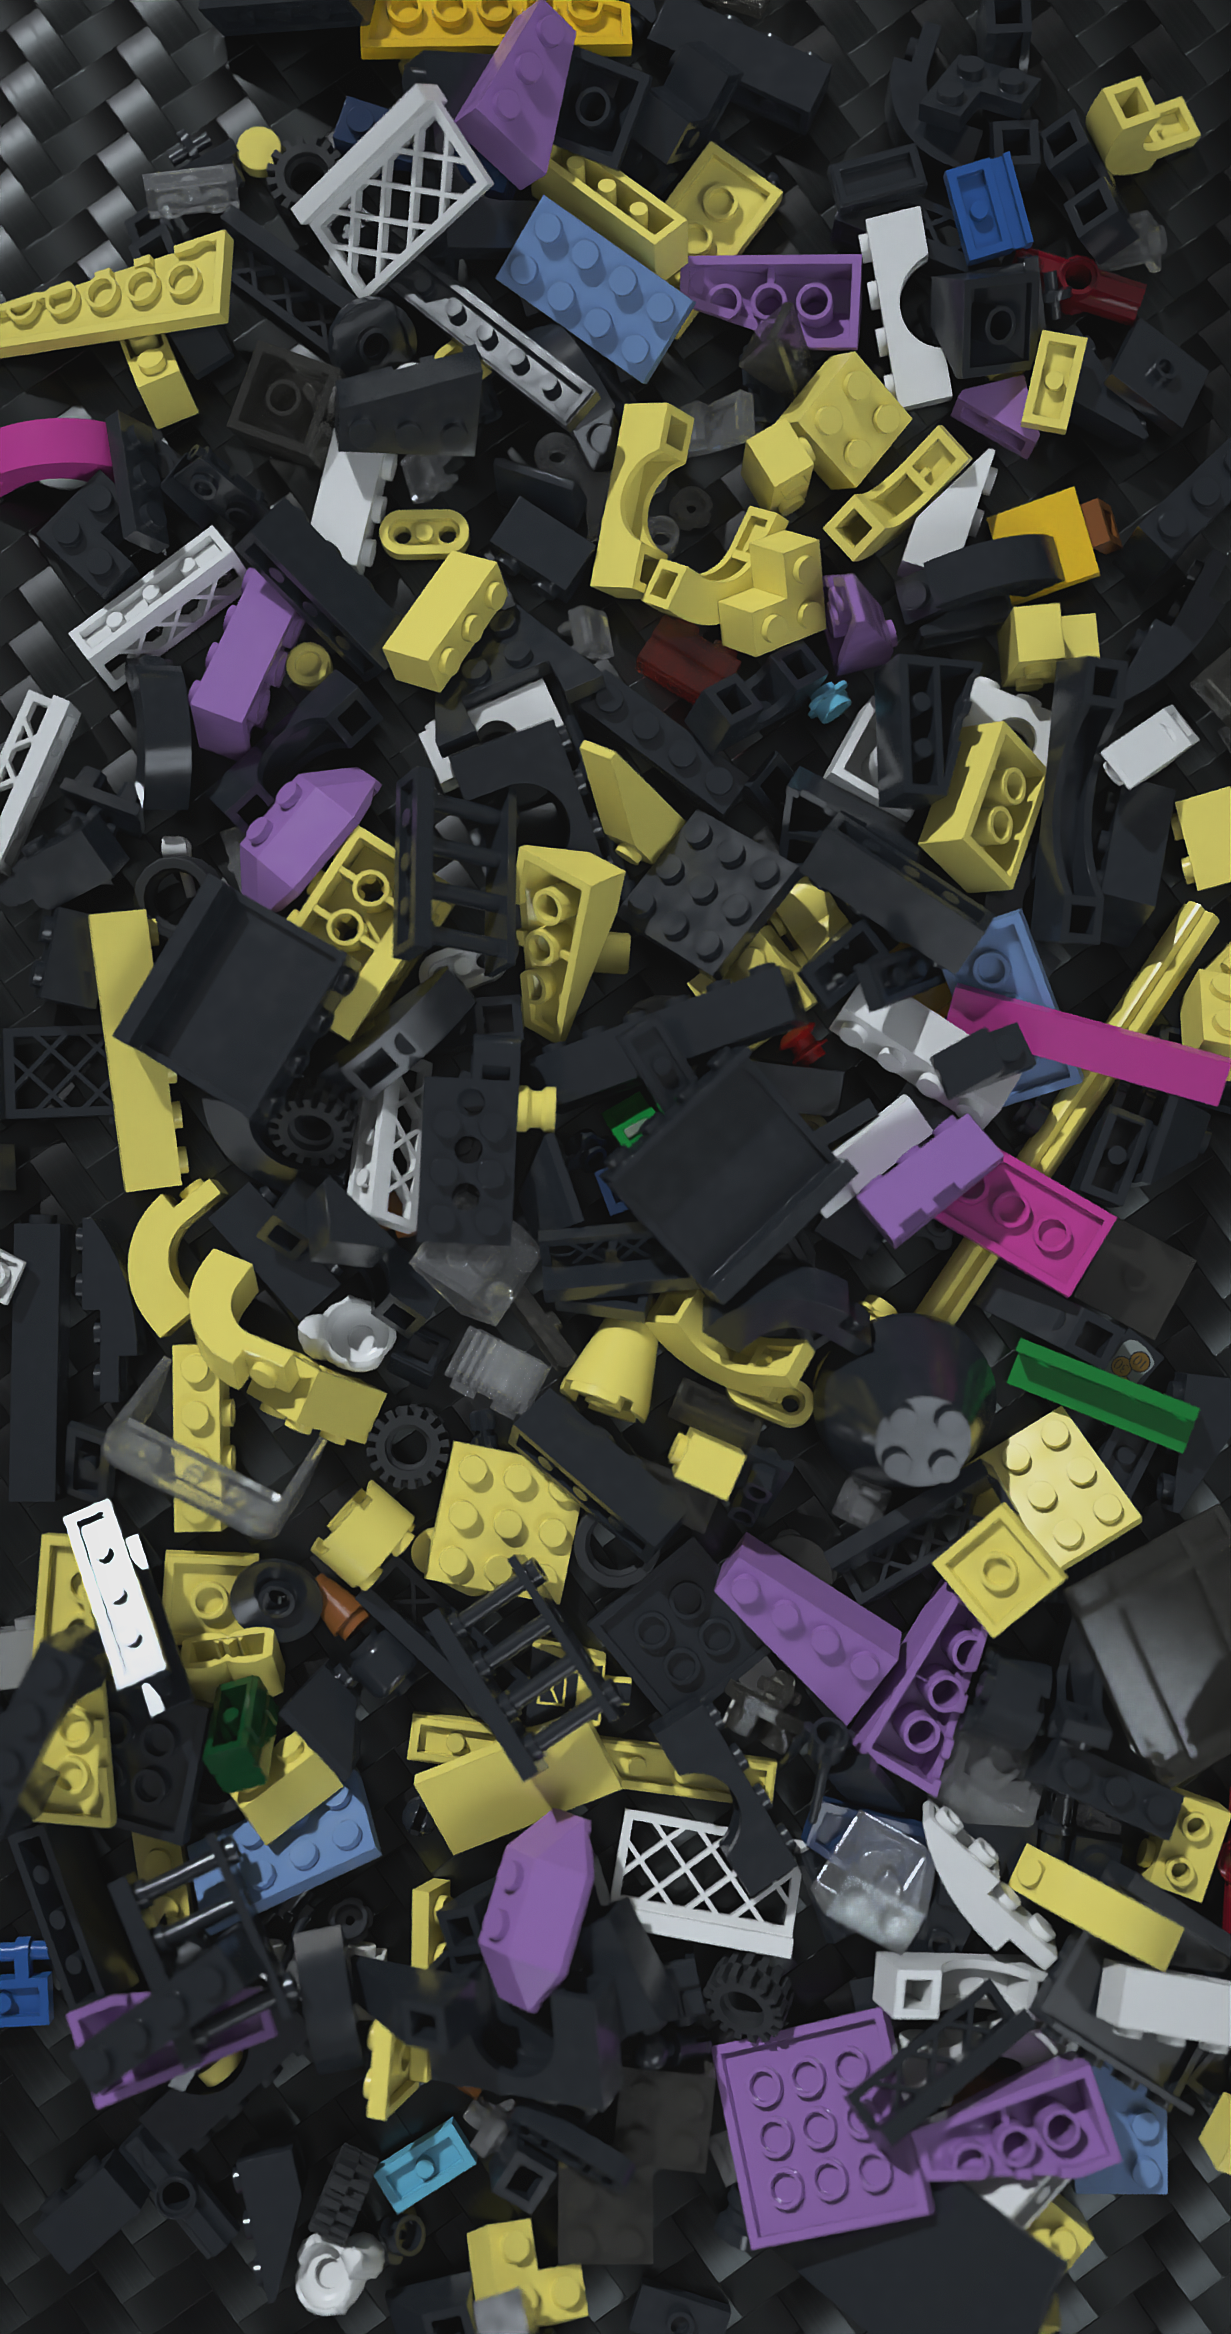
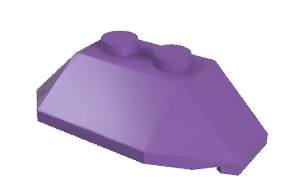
[240,767,382,913]
[478,1808,594,2013]

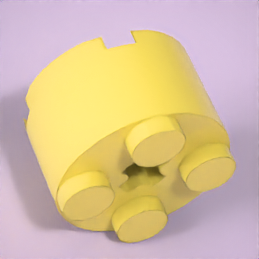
[310,1480,416,1592]

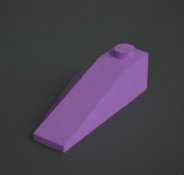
[680,254,864,350]
[822,574,897,677]
[66,1987,279,2109]
[909,2050,1122,2181]

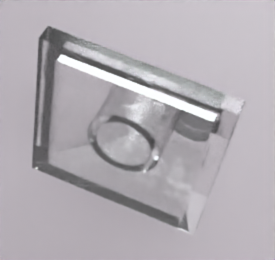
[926,1729,1043,1827]

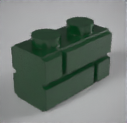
[203,1675,279,1793]

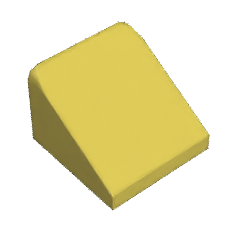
[593,932,631,974]

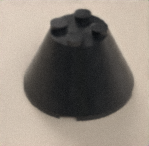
[813,1313,997,1488]

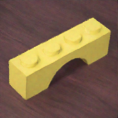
[590,403,695,599]

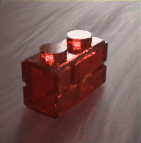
[636,615,742,705]

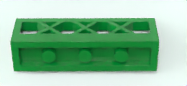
[1007,1338,1200,1454]

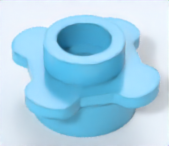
[808,680,852,724]

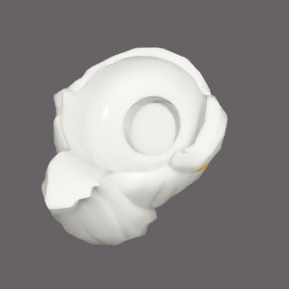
[298,1295,397,1373]
[295,2231,385,2316]

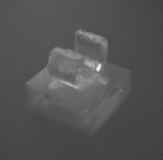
[400,454,458,504]
[558,605,614,661]
[831,1473,893,1529]
[463,2096,515,2158]

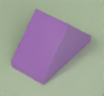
[951,375,1040,460]

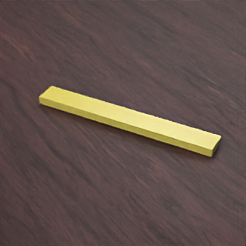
[407,1710,777,1803]

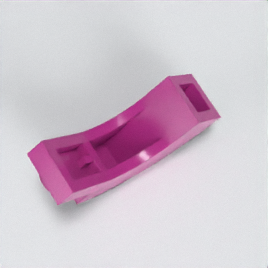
[0,418,115,497]

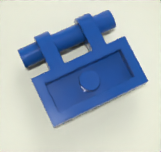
[0,1936,54,2027]

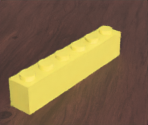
[88,909,189,1192]

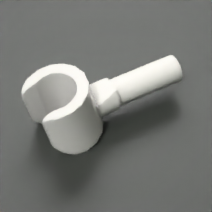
[162,836,197,898]

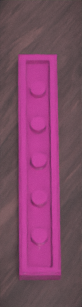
[946,983,1231,1107]

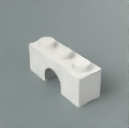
[962,676,1052,766]
[418,678,563,793]

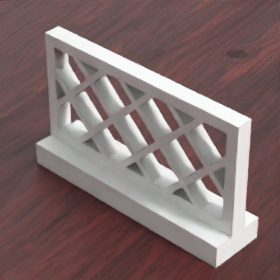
[291,84,494,298]
[609,1808,806,1959]

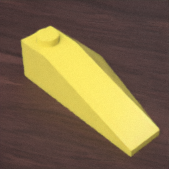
[516,845,626,1043]

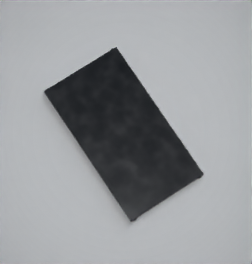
[768,2180,1069,2334]

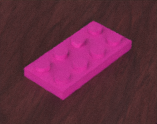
[933,1147,1117,1298]

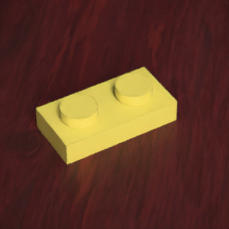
[1020,330,1088,435]

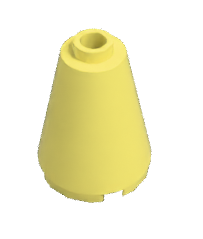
[560,1297,658,1424]

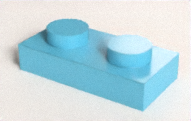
[373,2117,478,2214]

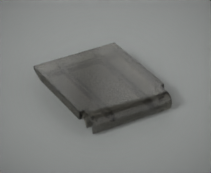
[1062,1504,1231,1789]

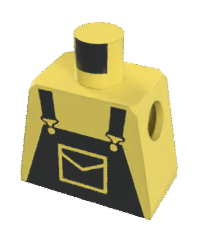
[525,1636,632,1730]

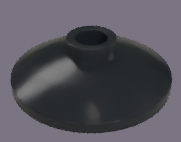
[230,1559,323,1643]

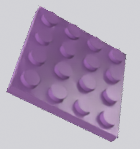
[711,2007,935,2250]

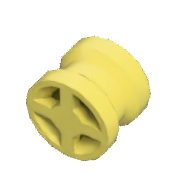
[517,1085,556,1133]

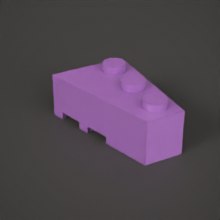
[454,0,576,190]
[857,1113,1004,1250]

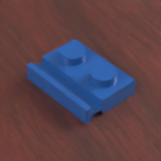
[943,151,1034,267]

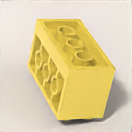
[287,825,455,1044]

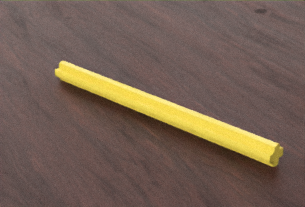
[914,901,1220,1325]

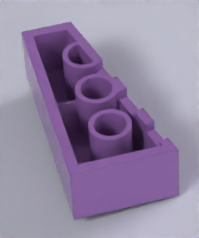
[188,568,305,761]
[714,1532,902,1726]
[850,1578,988,1798]

